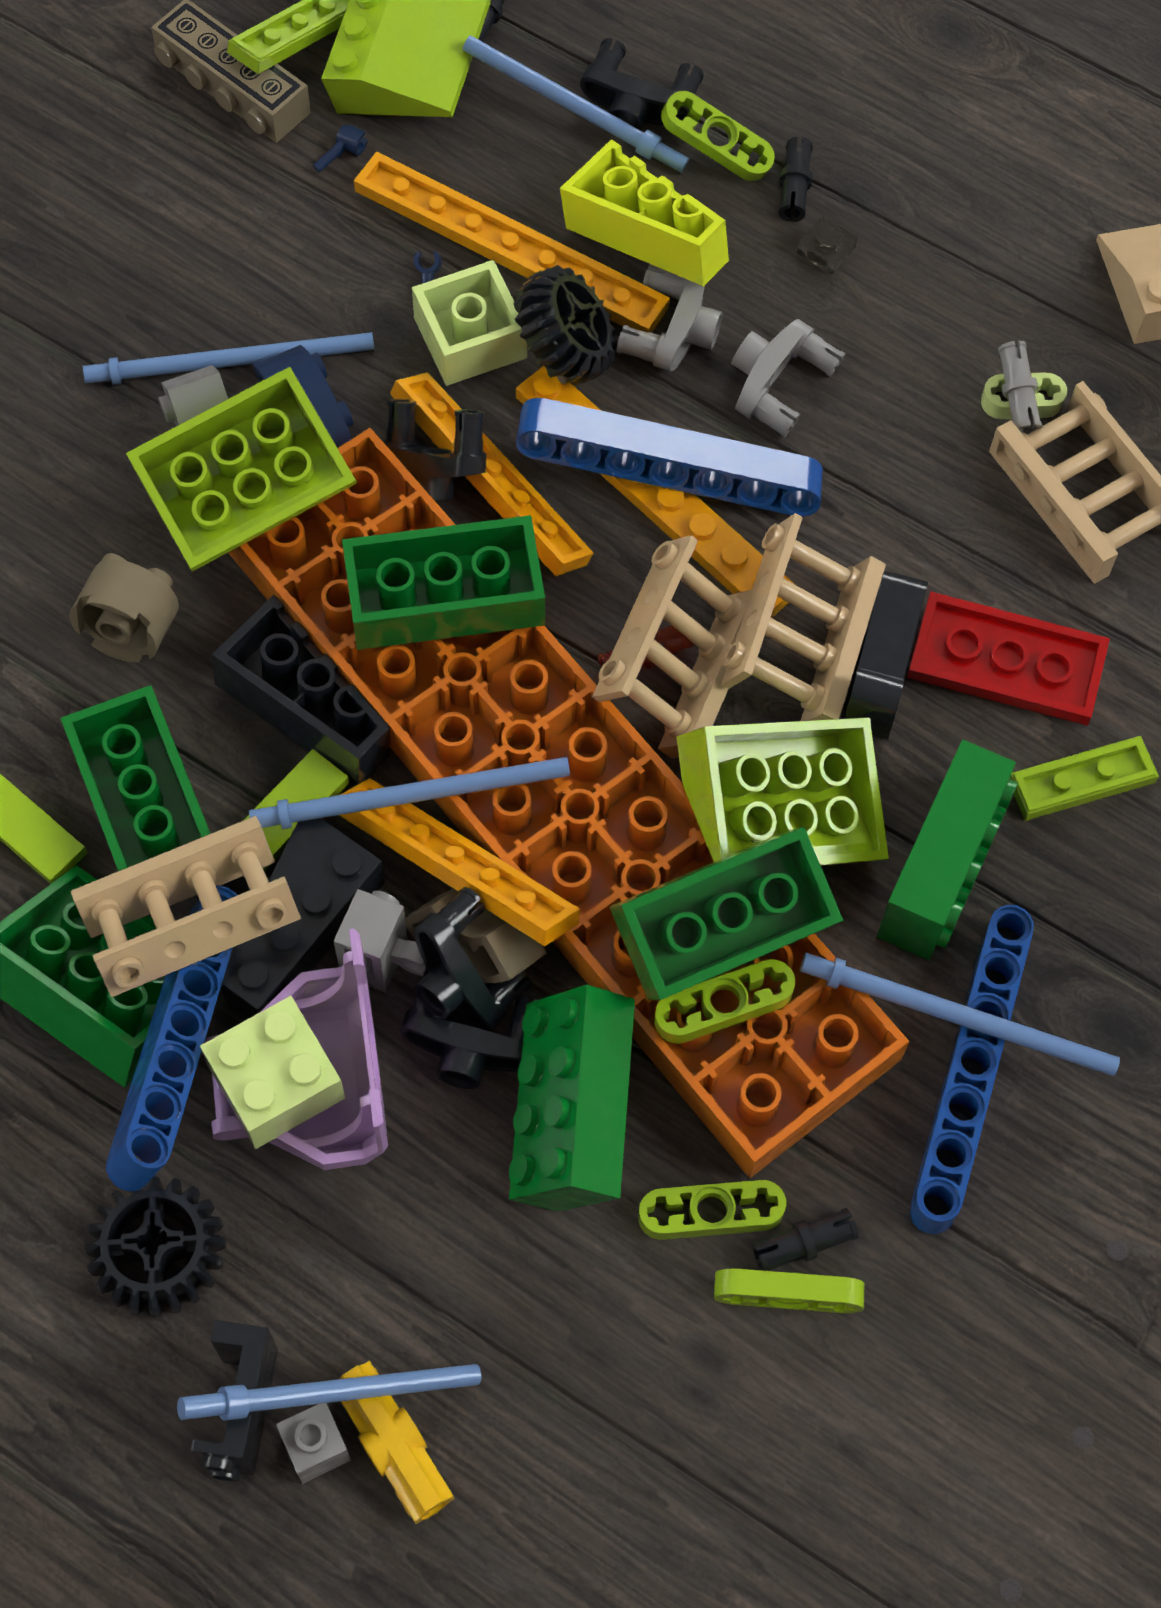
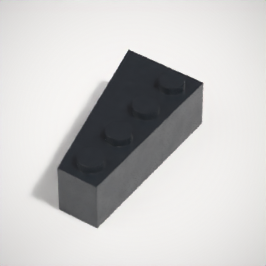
[212,594,390,785]
[221,818,385,1018]

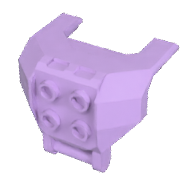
[204,928,388,1170]

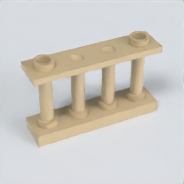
[989,381,1161,584]
[721,513,886,721]
[592,535,752,758]
[71,816,301,997]

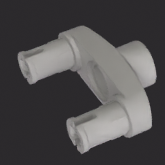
[617,264,723,372]
[731,319,845,438]

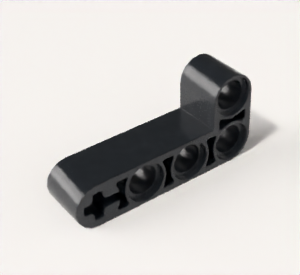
[845,571,928,741]

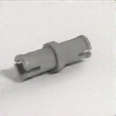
[998,341,1043,434]

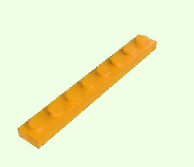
[354,151,670,333]
[516,366,797,618]

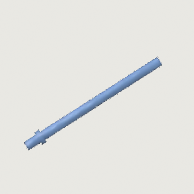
[83,332,374,385]
[249,757,570,829]
[799,953,1120,1076]

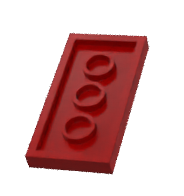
[907,591,1110,726]

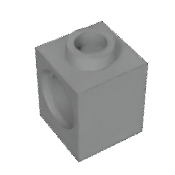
[276,1403,351,1484]

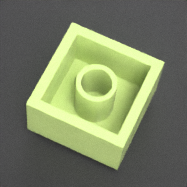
[412,260,527,386]
[200,996,345,1149]

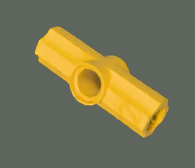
[340,1361,454,1524]

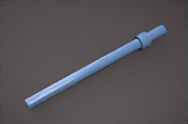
[463,35,689,173]
[177,1364,481,1421]

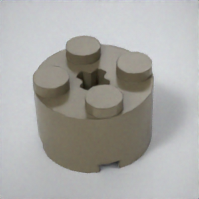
[69,553,179,662]

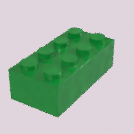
[342,515,545,650]
[60,685,211,871]
[876,739,1018,961]
[610,827,843,1000]
[509,984,635,1212]

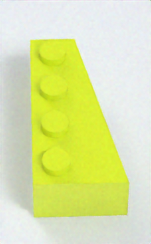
[560,139,729,287]

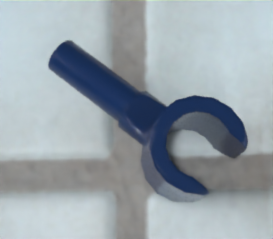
[313,124,368,173]
[413,250,442,284]

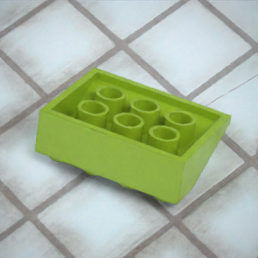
[321,0,491,117]
[126,367,357,572]
[676,718,889,866]

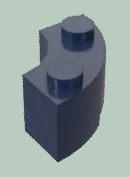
[252,345,353,447]

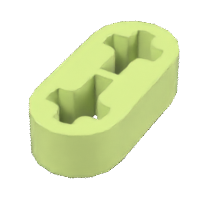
[981,372,1067,419]

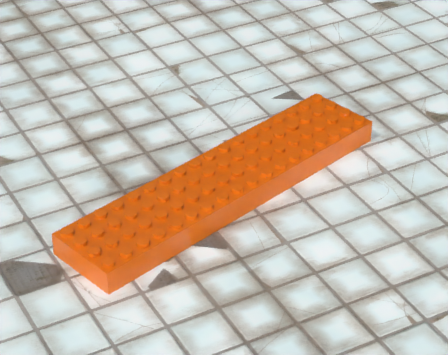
[228,428,909,1179]

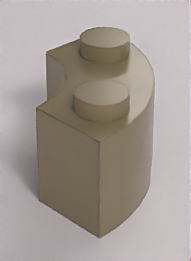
[405,888,547,983]

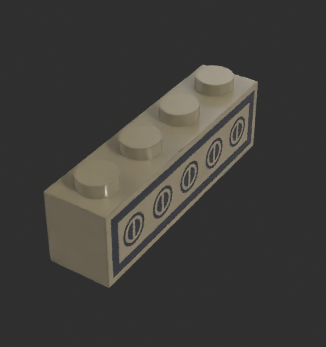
[151,0,311,143]

